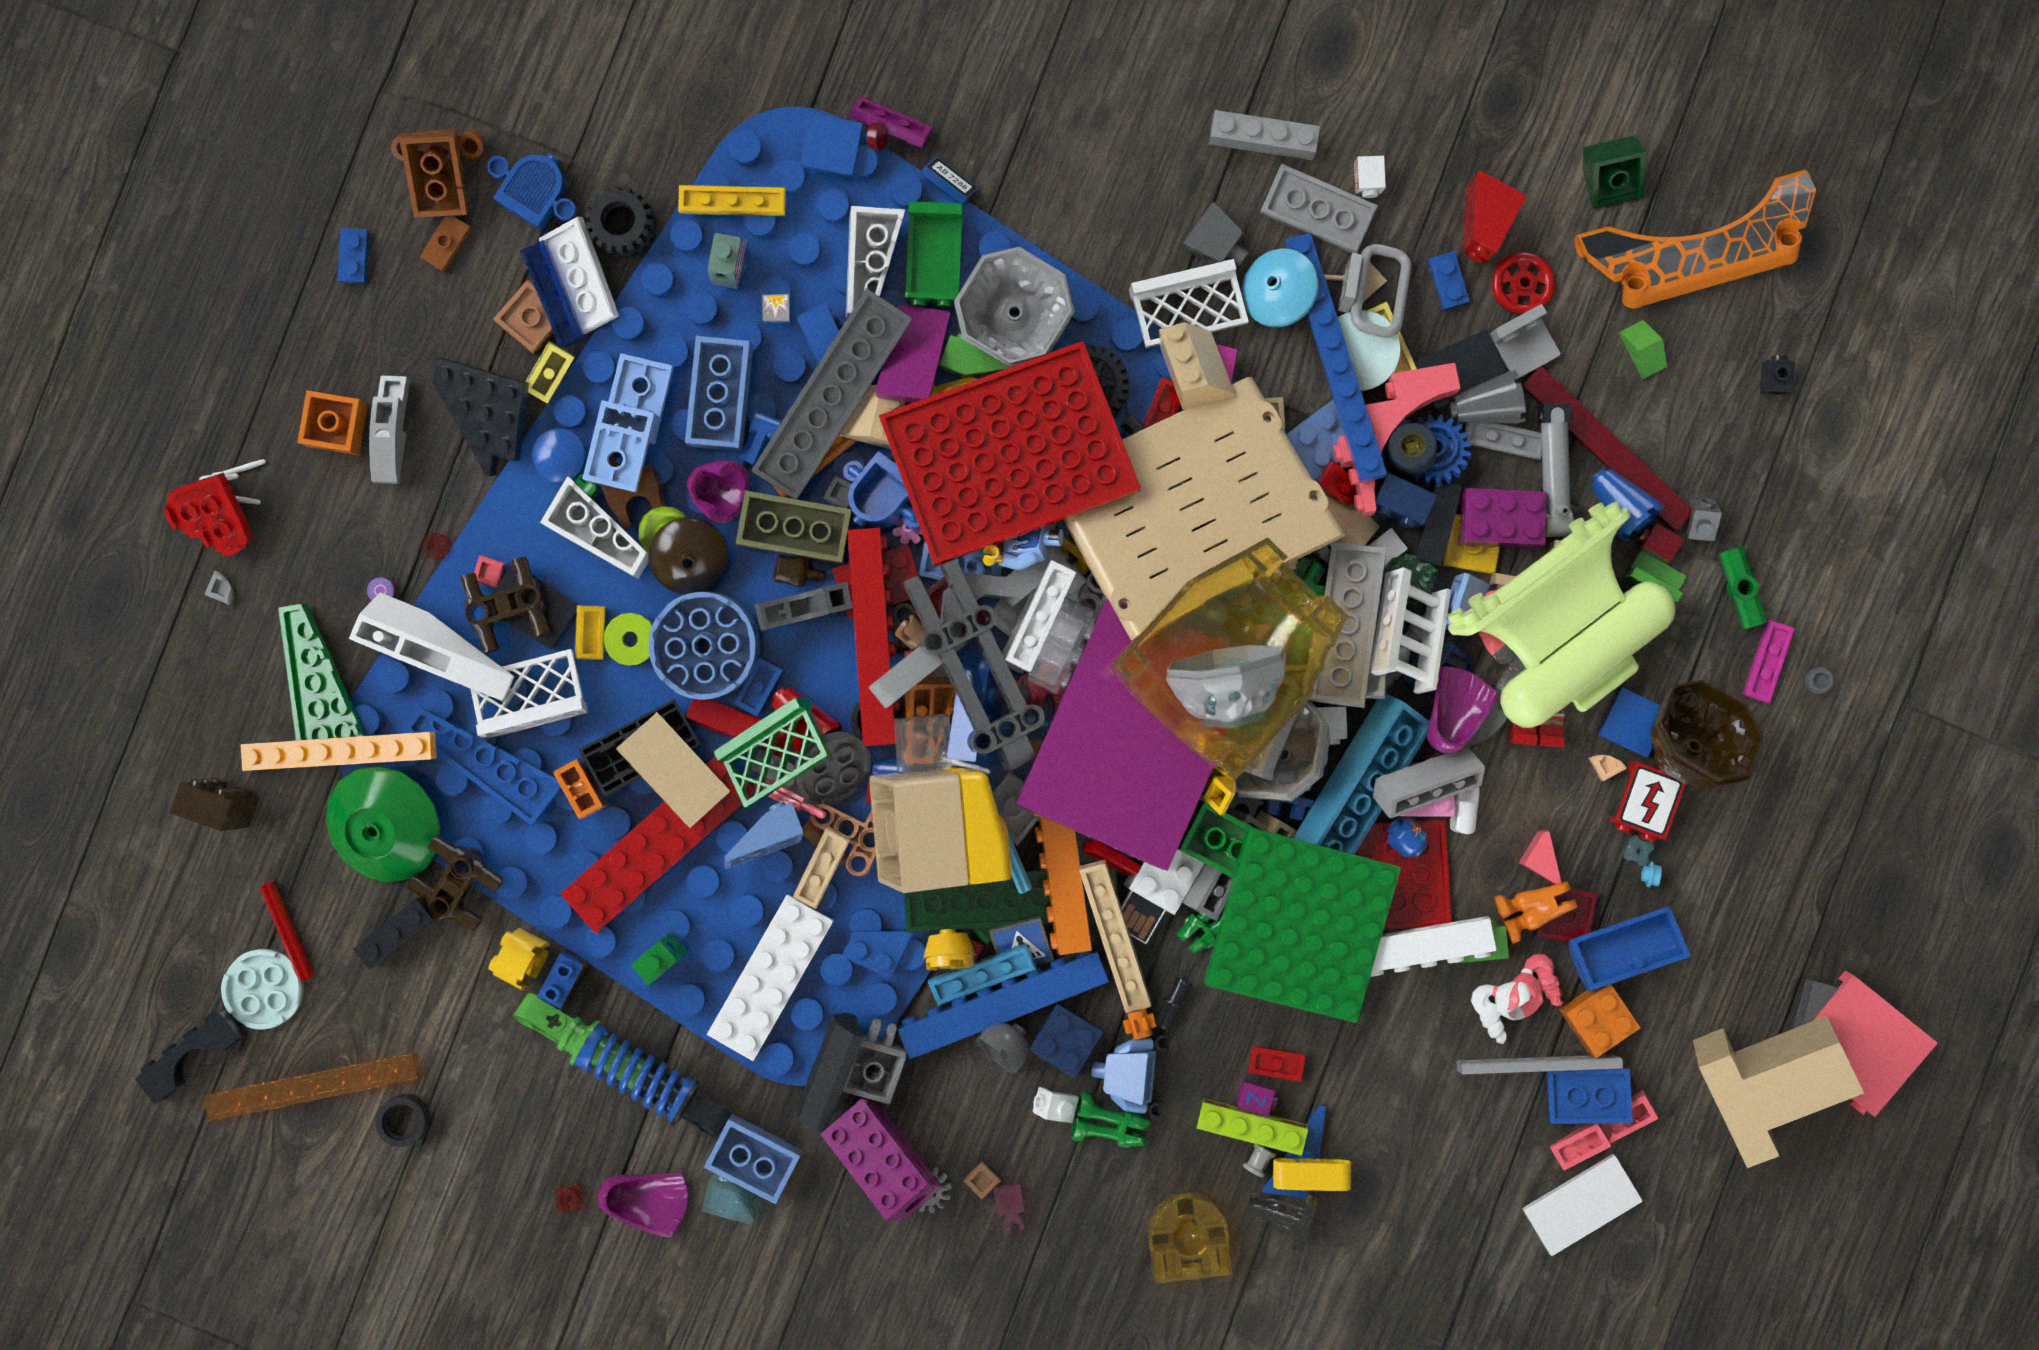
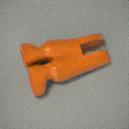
[1494,881,1578,944]

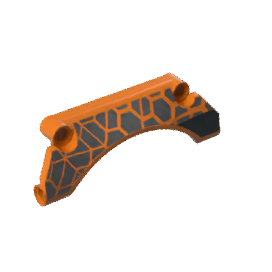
[1574,170,1816,309]

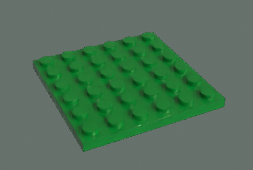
[1203,826,1401,1023]

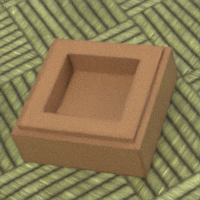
[963,1160,1001,1199]

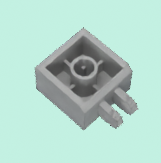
[842,1019,906,1104]

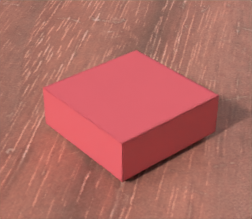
[474,555,507,588]

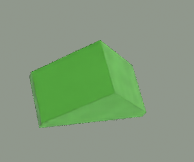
[1619,320,1667,379]

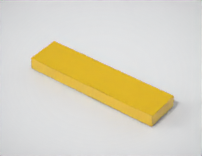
[678,185,786,216]

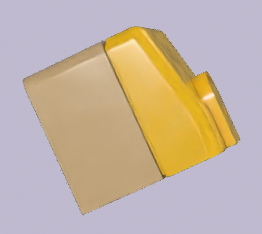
[870,767,1012,893]

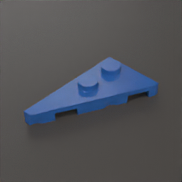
[1262,1104,1326,1199]

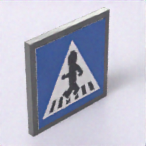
[989,916,1054,965]

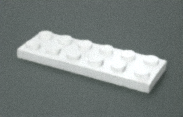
[707,894,834,1061]

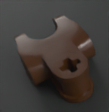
[602,452,666,528]

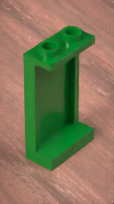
[905,201,963,308]

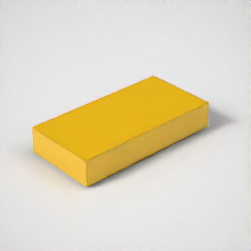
[575,605,605,660]

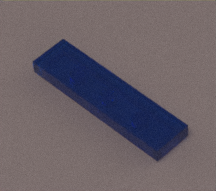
[520,240,586,349]

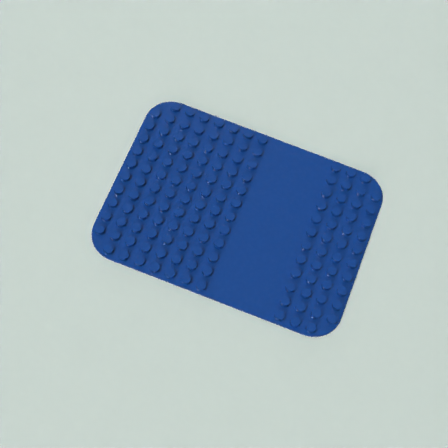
[340,107,1236,1086]

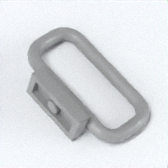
[1338,244,1411,338]

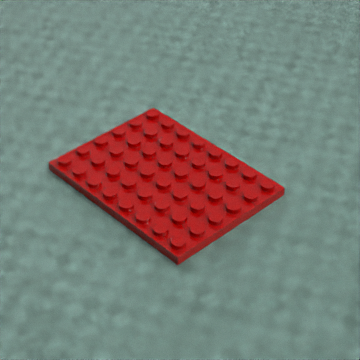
[879,341,1141,567]

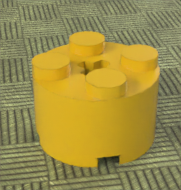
[488,928,550,990]

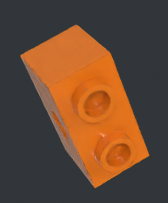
[553,758,608,819]

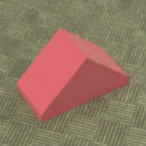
[1519,830,1562,885]

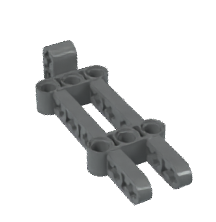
[903,558,1045,771]

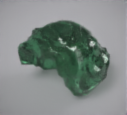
[1382,554,1439,606]

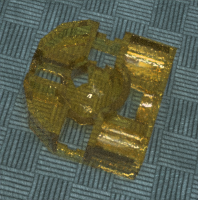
[1147,1192,1233,1284]

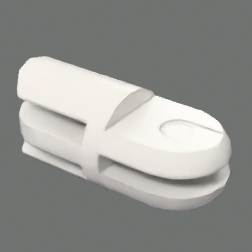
[1450,787,1480,834]

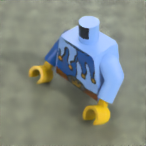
[983,524,1064,571]

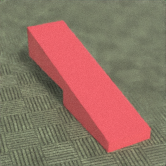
[1550,1090,1658,1170]

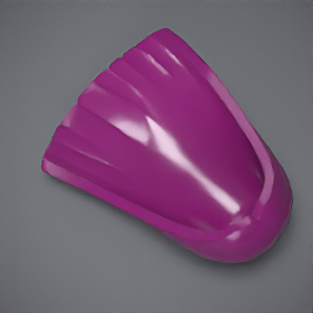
[1427,666,1498,754]
[598,1173,688,1237]

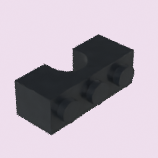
[353,897,437,970]

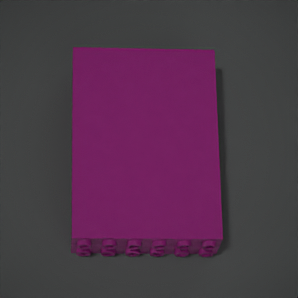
[1014,598,1233,871]

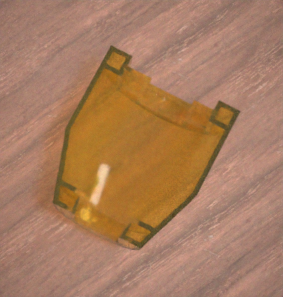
[1110,537,1348,780]

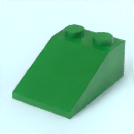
[1178,800,1254,878]

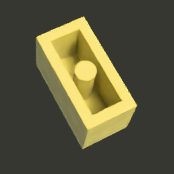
[525,341,574,403]

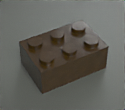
[170,777,260,831]

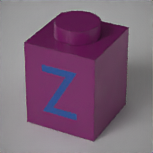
[1235,1079,1278,1117]

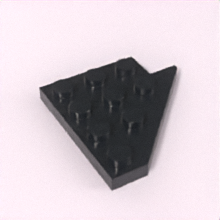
[433,357,529,476]

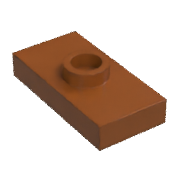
[420,216,472,272]

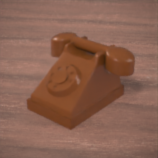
[391,127,486,217]

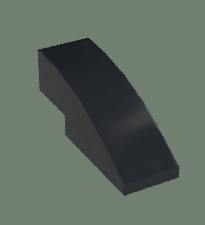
[1414,480,1462,568]

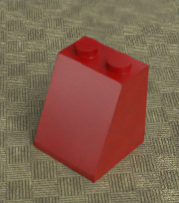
[1463,170,1527,263]

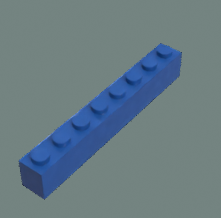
[897,950,1109,1059]

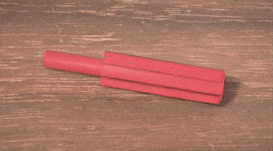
[754,776,826,819]

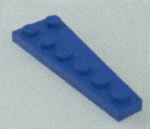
[404,708,562,826]

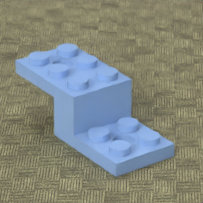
[582,353,674,493]

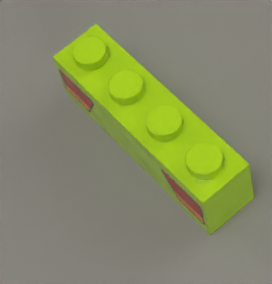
[1196,1098,1308,1156]

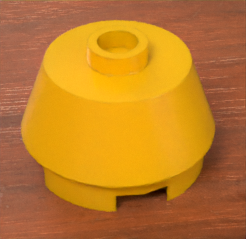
[923,929,976,970]

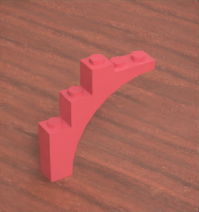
[1333,363,1460,518]

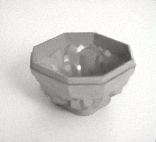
[954,247,1075,367]
[1226,695,1331,802]

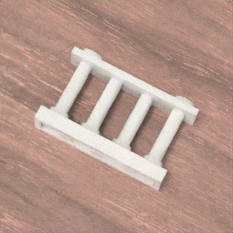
[1002,560,1076,674]
[1370,567,1451,694]

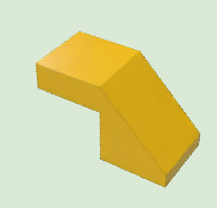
[1203,759,1236,815]

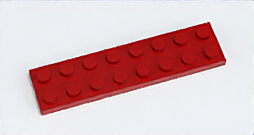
[560,756,756,934]

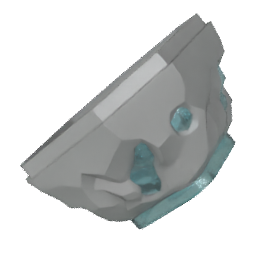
[1165,645,1287,728]

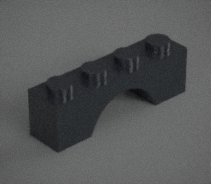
[135,1010,248,1104]

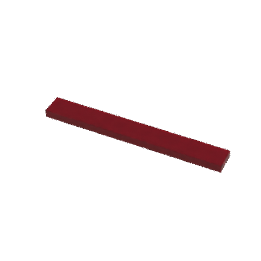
[1522,366,1692,532]

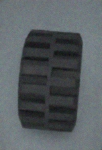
[585,186,657,258]

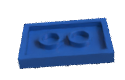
[1547,1069,1633,1124]

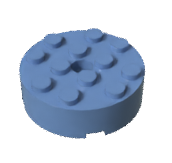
[649,592,761,700]

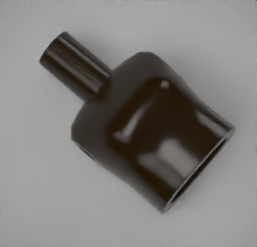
[773,554,825,587]

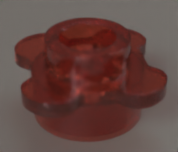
[555,1184,583,1213]

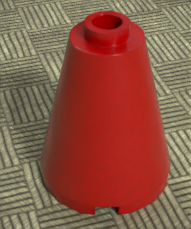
[772,687,843,754]

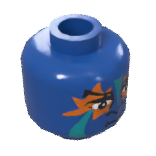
[1387,818,1428,858]

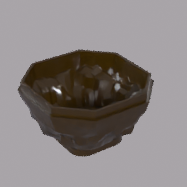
[1650,680,1764,790]

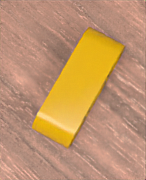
[1273,1158,1351,1191]

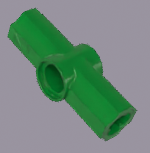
[1718,546,1767,629]

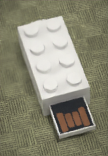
[1121,794,1206,944]

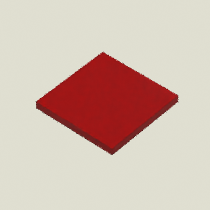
[1355,819,1452,930]

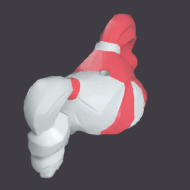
[1471,954,1563,1044]

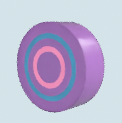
[367,577,396,601]

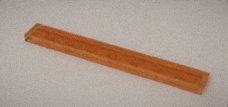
[203,1052,420,1122]

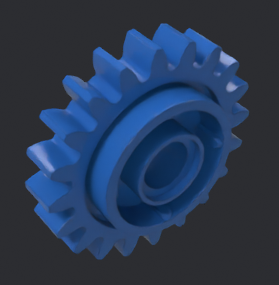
[1402,414,1472,487]

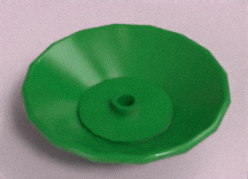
[326,766,441,883]

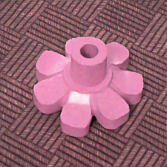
[893,518,923,545]

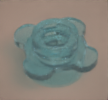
[1623,836,1654,866]

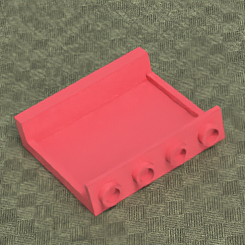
[1813,971,1937,1117]

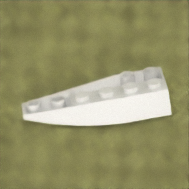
[349,593,514,701]

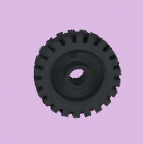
[1085,344,1129,417]

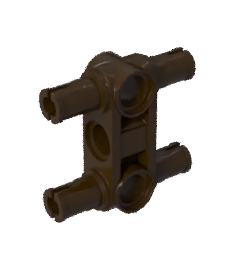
[460,556,551,654]
[406,834,505,932]

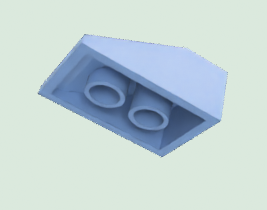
[724,802,803,870]

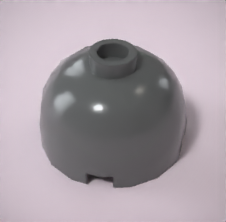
[976,1022,1029,1074]

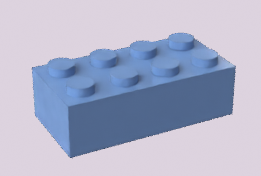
[685,336,753,452]

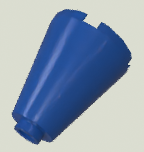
[1591,468,1665,542]

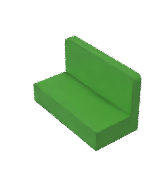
[1624,551,1686,603]

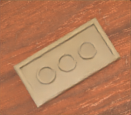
[616,713,730,828]

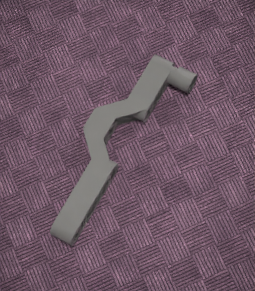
[868,546,1087,709]

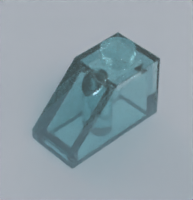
[701,1175,757,1225]

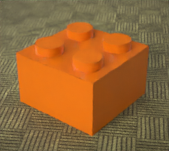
[297,390,368,455]
[1558,984,1641,1058]

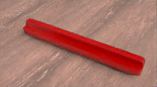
[260,881,314,982]

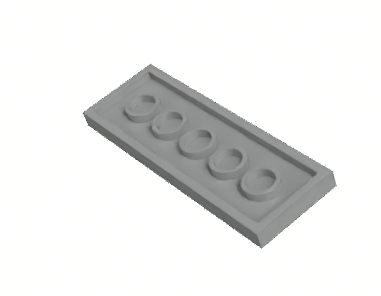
[1310,542,1387,708]

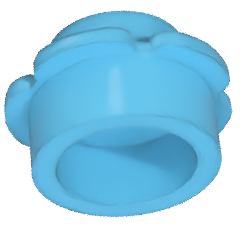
[1641,862,1662,888]

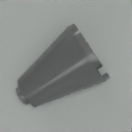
[1449,370,1526,423]

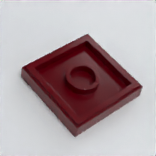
[1535,883,1598,942]

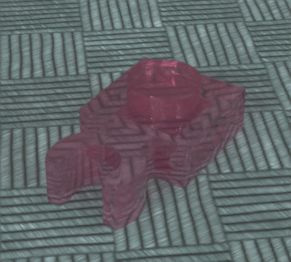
[994,1183,1025,1234]

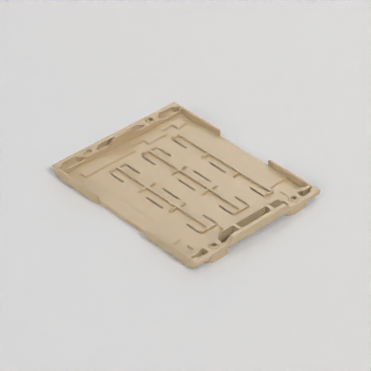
[1064,377,1345,641]

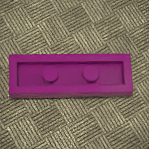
[849,96,933,148]

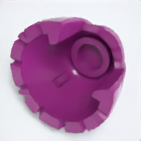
[687,461,750,524]

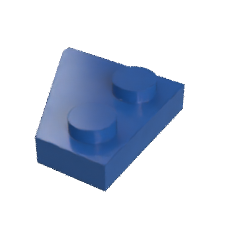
[842,931,913,980]

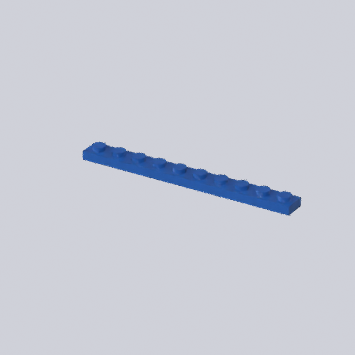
[1285,233,1387,483]

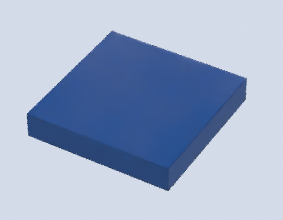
[800,113,863,177]
[1597,687,1660,758]

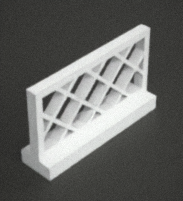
[1129,259,1249,348]
[470,649,588,740]

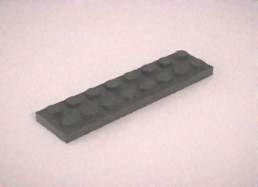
[751,288,913,500]

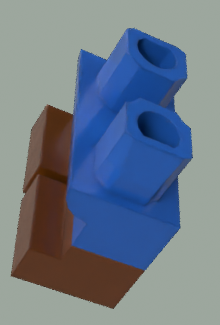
[537,949,589,1009]

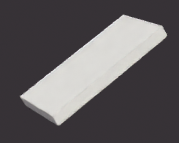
[539,217,619,337]
[1522,1154,1643,1256]

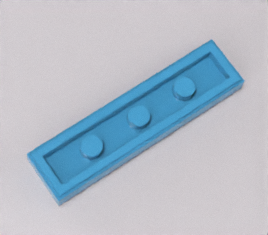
[928,943,1037,1006]

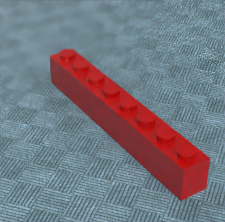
[847,528,902,746]

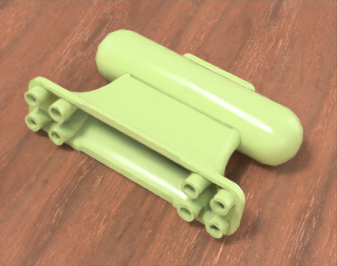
[1447,502,1676,728]

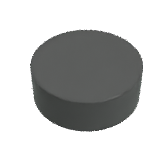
[1804,667,1834,694]

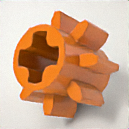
[1123,1008,1157,1039]

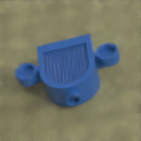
[487,153,577,232]
[843,451,920,530]

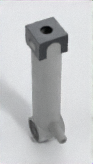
[1538,403,1574,537]

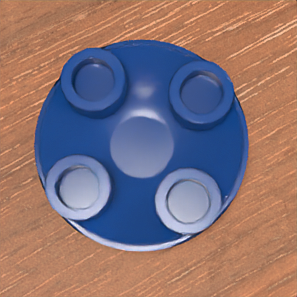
[532,429,586,482]

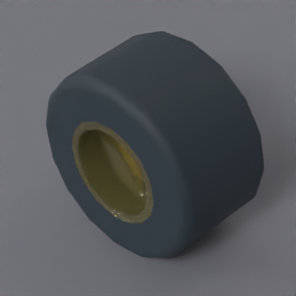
[1389,423,1437,476]

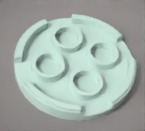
[1338,310,1401,391]
[221,949,304,1029]

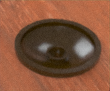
[648,517,729,595]

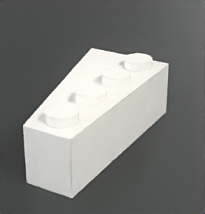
[846,206,905,319]
[540,476,649,579]

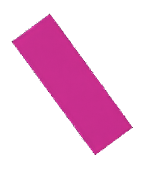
[1742,620,1795,704]

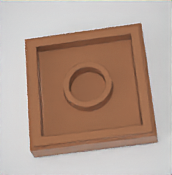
[493,280,567,355]

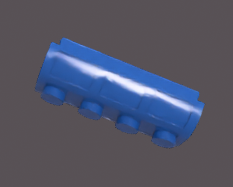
[1569,906,1691,991]

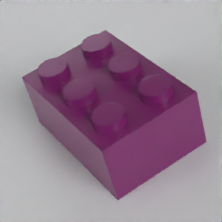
[1458,488,1546,549]

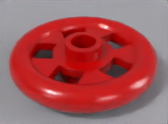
[1492,252,1555,315]

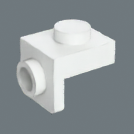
[1033,1087,1079,1123]

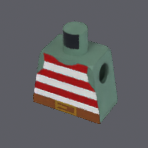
[708,233,748,289]

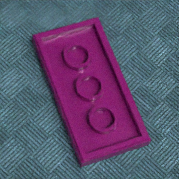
[875,304,951,403]

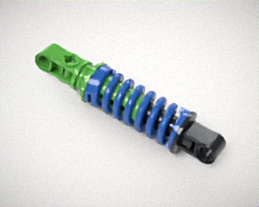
[513,993,731,1138]

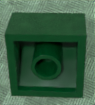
[1583,135,1646,209]

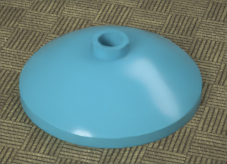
[1241,249,1319,327]

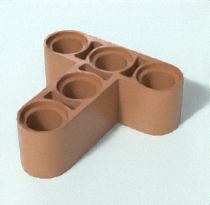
[810,804,876,877]

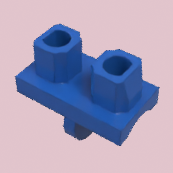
[1265,796,1314,821]

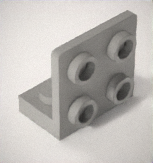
[1489,304,1560,380]

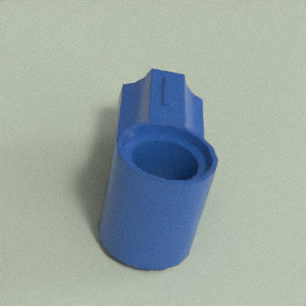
[739,411,782,466]

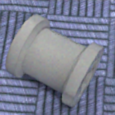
[1243,1144,1276,1178]

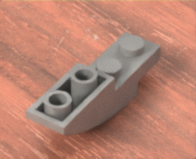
[369,376,410,484]

